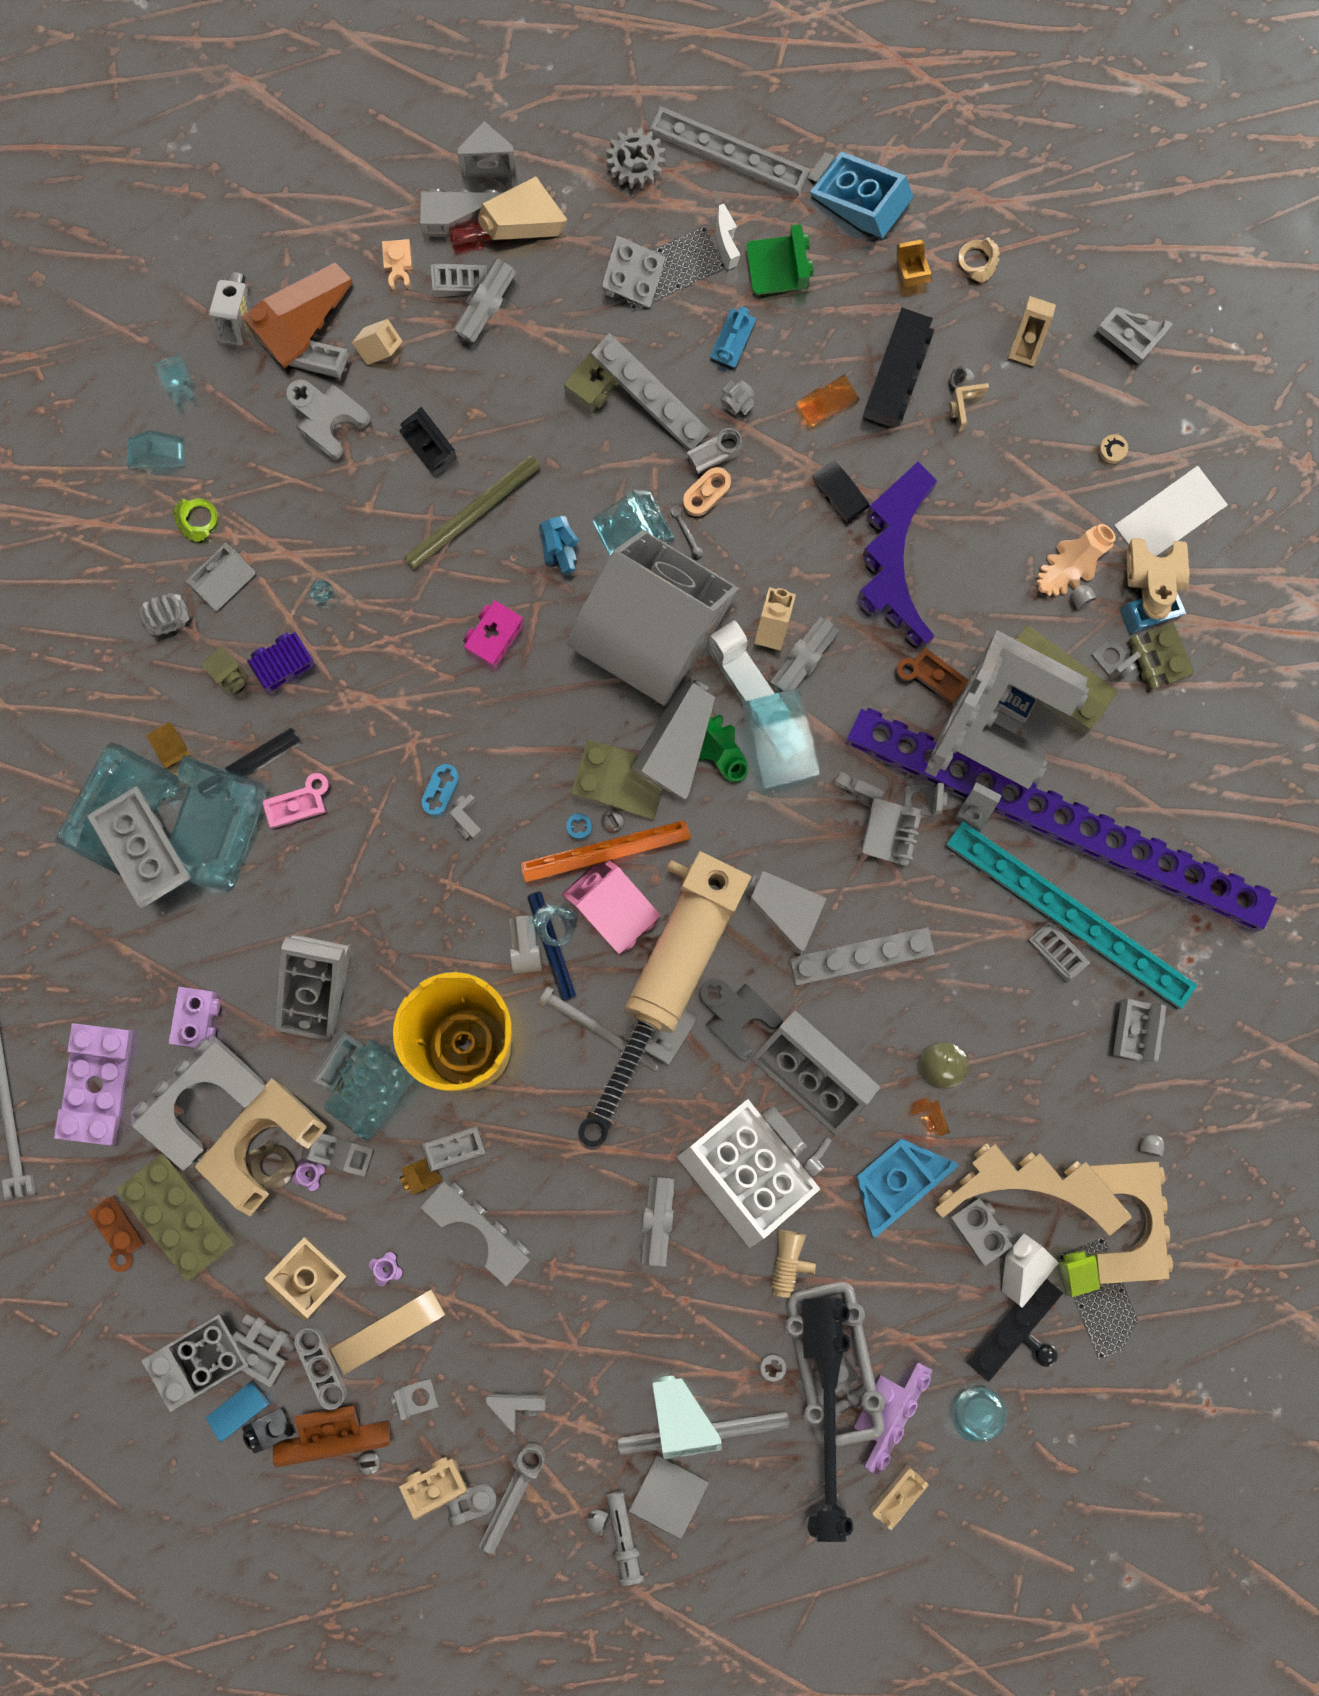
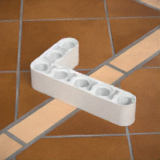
[708,620,808,761]

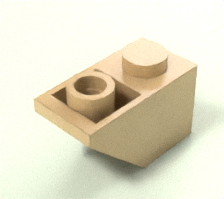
[754,587,796,651]

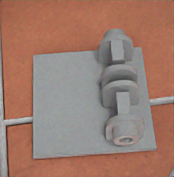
[601,235,665,308]
[861,798,923,866]

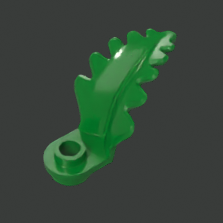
[699,710,748,781]

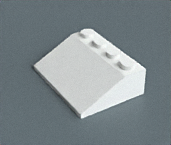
[677,1099,820,1248]

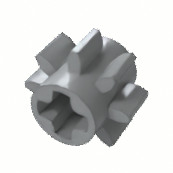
[721,380,755,415]

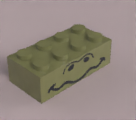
[116,1153,239,1282]

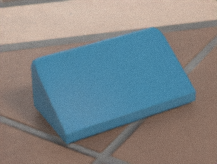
[206,1380,270,1443]

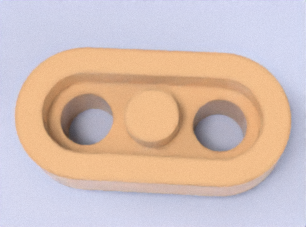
[683,467,731,516]

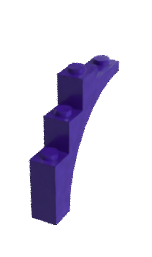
[858,461,937,649]

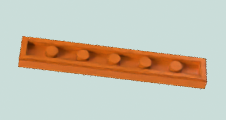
[521,820,691,882]

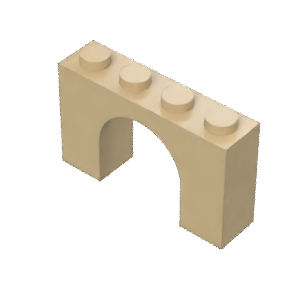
[195,1078,327,1216]
[1090,1162,1173,1284]

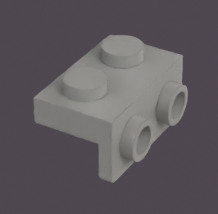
[1113,999,1166,1062]

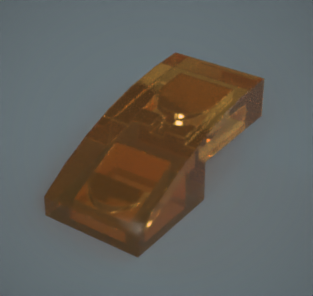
[796,374,860,426]

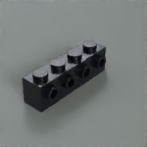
[863,307,935,428]

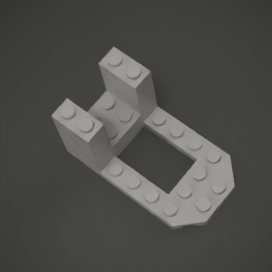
[925,630,1089,789]

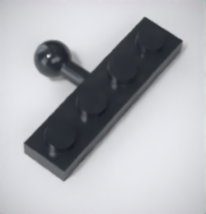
[966,1279,1063,1382]

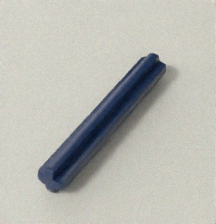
[527,892,576,1001]

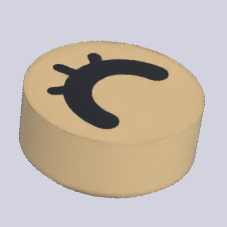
[1099,434,1128,464]

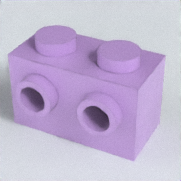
[169,987,220,1048]

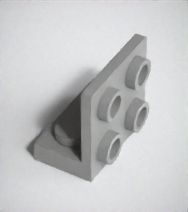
[620,1009,698,1066]

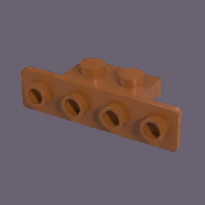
[273,1405,390,1467]

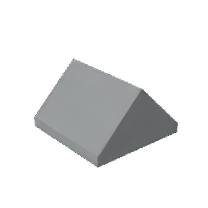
[458,121,516,176]

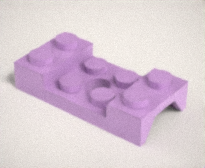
[54,1023,134,1146]

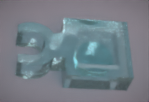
[154,353,195,407]

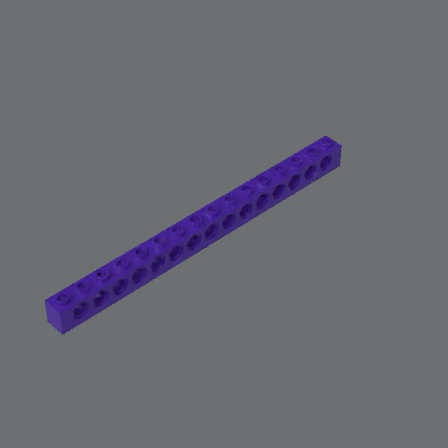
[845,708,1278,932]

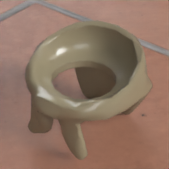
[249,1140,295,1189]

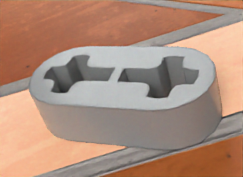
[761,1105,808,1156]

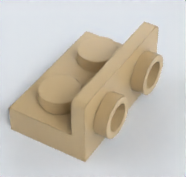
[399,1457,468,1520]

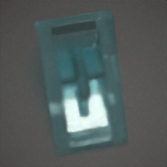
[127,430,184,468]

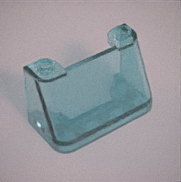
[55,742,180,876]
[168,755,266,890]

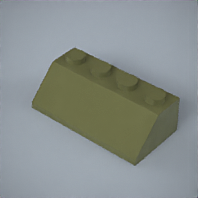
[1016,625,1118,736]

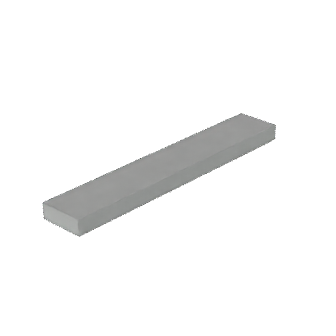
[649,106,810,197]

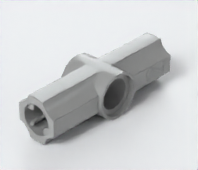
[452,258,516,343]
[770,617,839,698]
[641,1177,675,1267]

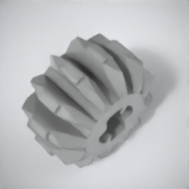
[139,593,189,636]

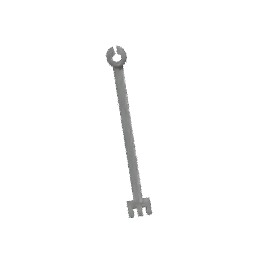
[0,991,36,1200]

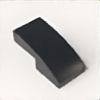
[812,460,870,522]

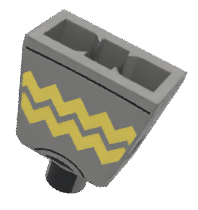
[209,272,251,345]

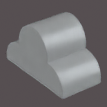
[275,934,351,1041]

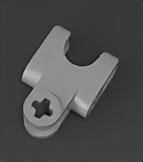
[286,379,371,460]

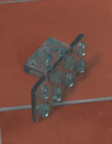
[324,1040,415,1141]

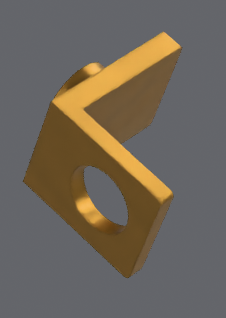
[146,722,190,768]

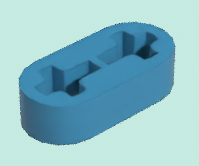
[421,764,459,817]

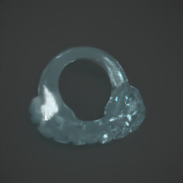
[532,904,577,947]

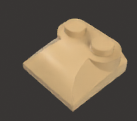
[263,1238,346,1321]

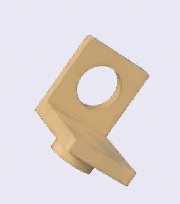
[950,383,989,432]

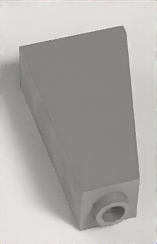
[631,679,715,800]

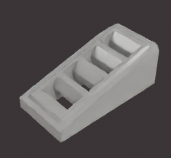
[431,264,487,297]
[1028,921,1090,983]

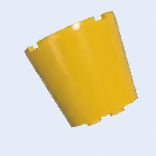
[393,972,512,1091]

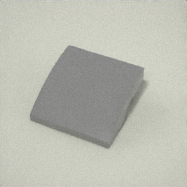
[628,1455,709,1540]

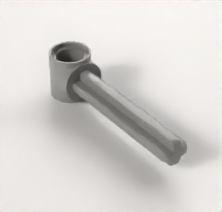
[479,1443,545,1554]

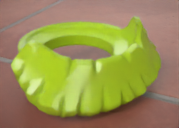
[173,498,217,542]

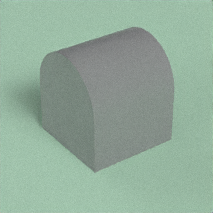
[567,530,739,706]

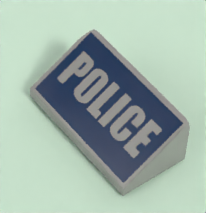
[998,685,1037,724]

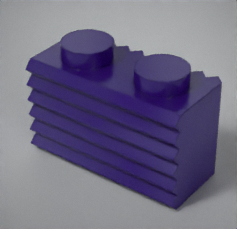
[247,632,316,694]

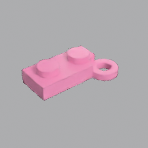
[262,773,329,829]

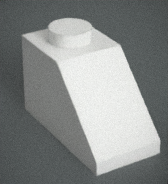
[1002,1234,1059,1308]

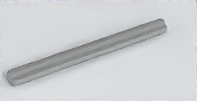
[617,1412,790,1455]

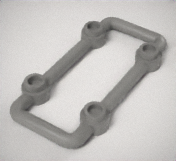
[785,1282,885,1448]

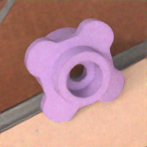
[292,1158,325,1191]
[369,1252,402,1286]

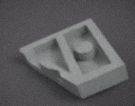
[1097,307,1173,364]

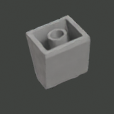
[747,871,827,956]

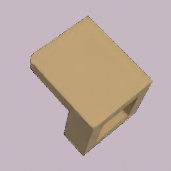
[352,318,403,365]

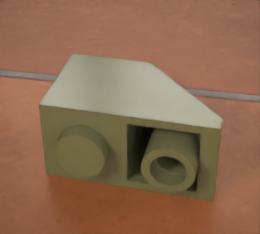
[200,646,248,694]

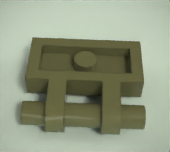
[1129,622,1195,691]

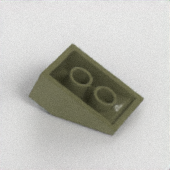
[572,739,663,821]

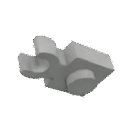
[834,772,884,807]

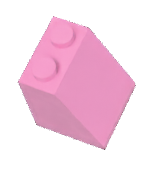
[561,861,661,954]

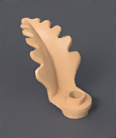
[1036,524,1116,596]

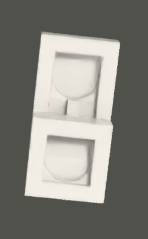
[715,203,740,270]

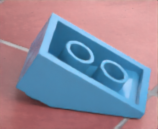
[810,151,914,238]

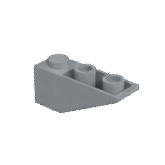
[420,189,502,234]

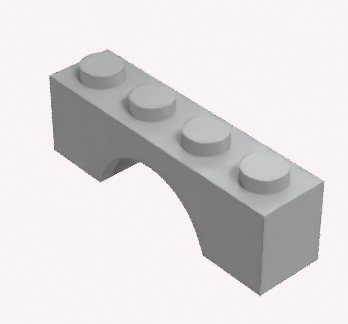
[420,1181,531,1286]

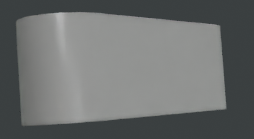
[294,1326,348,1410]

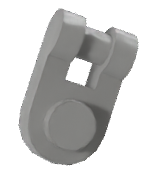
[444,1483,497,1527]

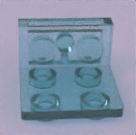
[593,490,675,555]

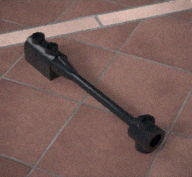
[803,1298,853,1542]

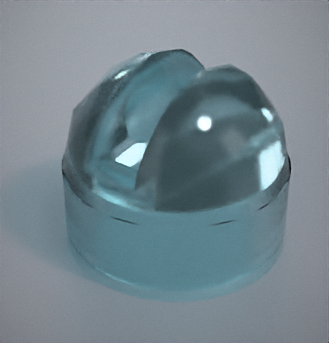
[311,580,334,603]

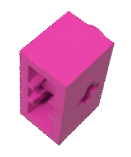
[463,600,524,670]

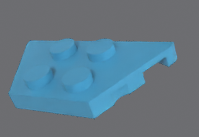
[857,1139,959,1238]

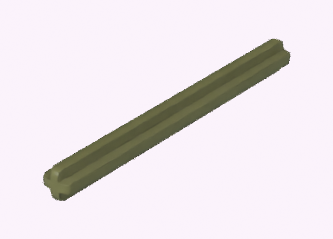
[404,455,540,569]

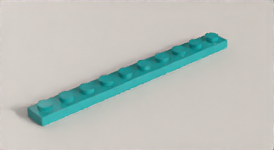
[946,821,1198,1009]

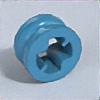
[566,813,592,840]

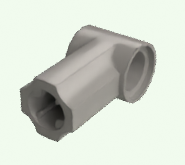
[687,428,742,475]
[509,916,542,974]

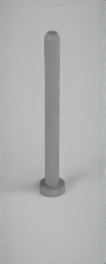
[538,986,661,1071]

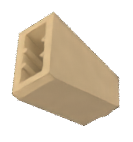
[478,176,567,240]

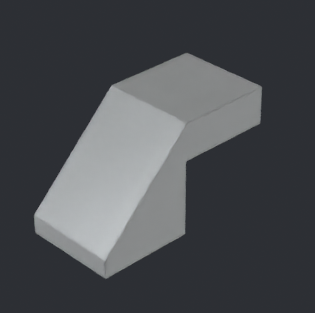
[301,1133,374,1177]

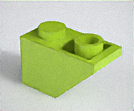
[1058,1250,1100,1297]

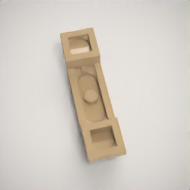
[330,1289,446,1375]

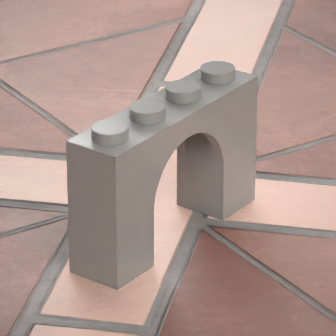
[131,1035,266,1171]

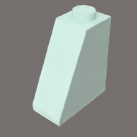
[653,1376,722,1459]

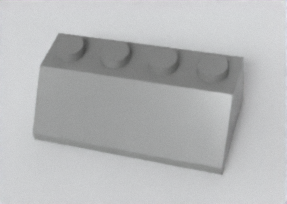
[751,1010,881,1136]

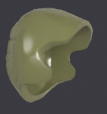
[918,1042,969,1089]

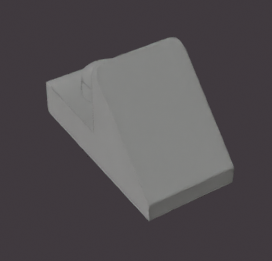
[486,1394,546,1434]

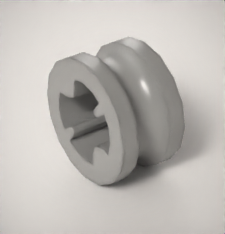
[760,1355,787,1382]

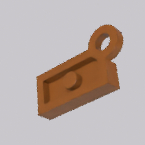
[896,648,969,704]
[87,1196,146,1272]

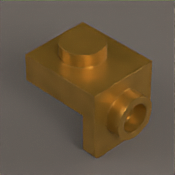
[897,239,932,287]
[399,1158,442,1195]

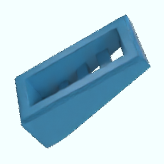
[1120,594,1186,634]

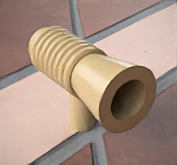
[771,1229,817,1298]

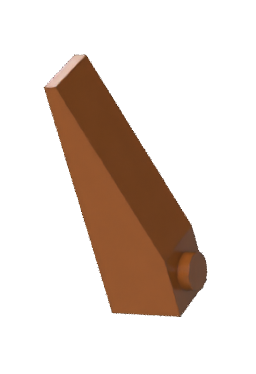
[242,263,353,368]

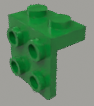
[746,224,814,295]

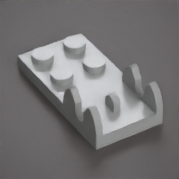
[87,786,191,909]

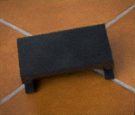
[399,407,457,476]

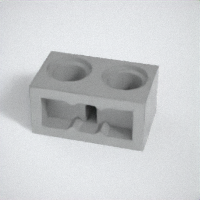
[948,1197,1013,1266]

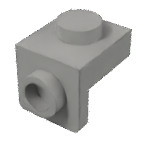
[450,794,483,841]

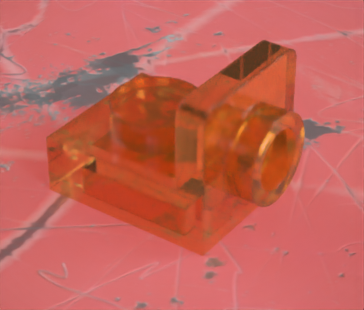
[908,1097,950,1137]

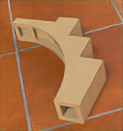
[935,1144,1132,1236]

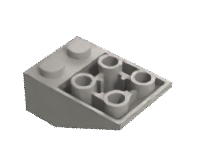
[141,1314,248,1412]

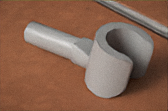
[804,1137,832,1177]

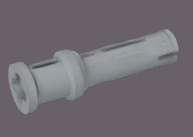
[606,1492,644,1586]

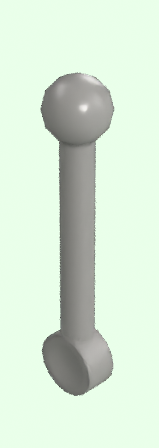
[671,505,703,558]

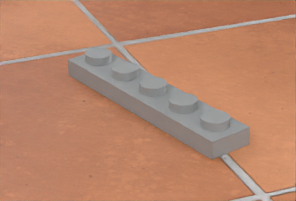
[589,333,710,451]
[789,927,935,986]

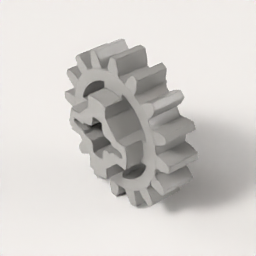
[606,127,665,189]

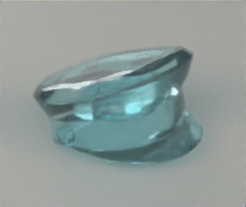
[955,1387,1007,1442]

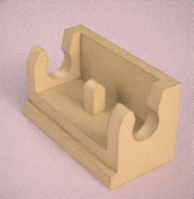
[869,1464,929,1530]

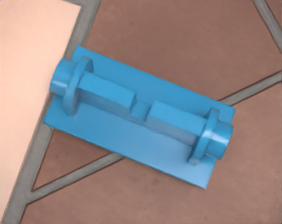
[710,307,756,368]

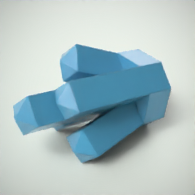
[538,516,579,575]

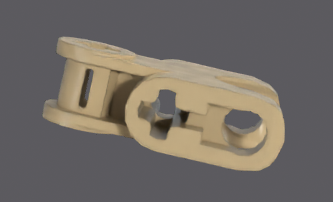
[1126,538,1189,620]

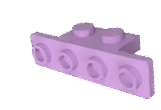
[854,1363,932,1475]

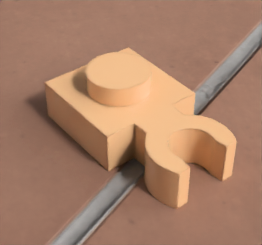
[382,239,412,290]

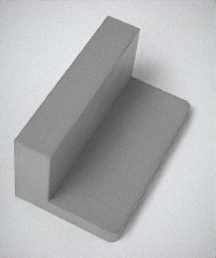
[185,542,255,611]

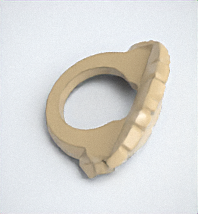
[958,237,1000,283]

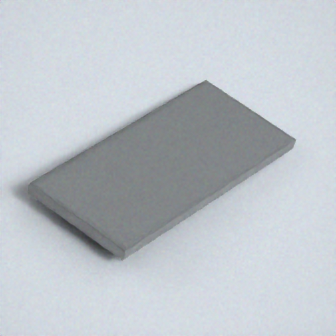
[807,152,836,182]

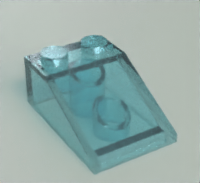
[742,688,820,789]

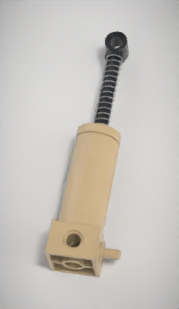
[578,851,752,1150]

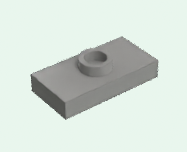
[289,340,350,378]
[954,783,1002,832]
[307,1029,363,1092]
[421,1126,485,1172]

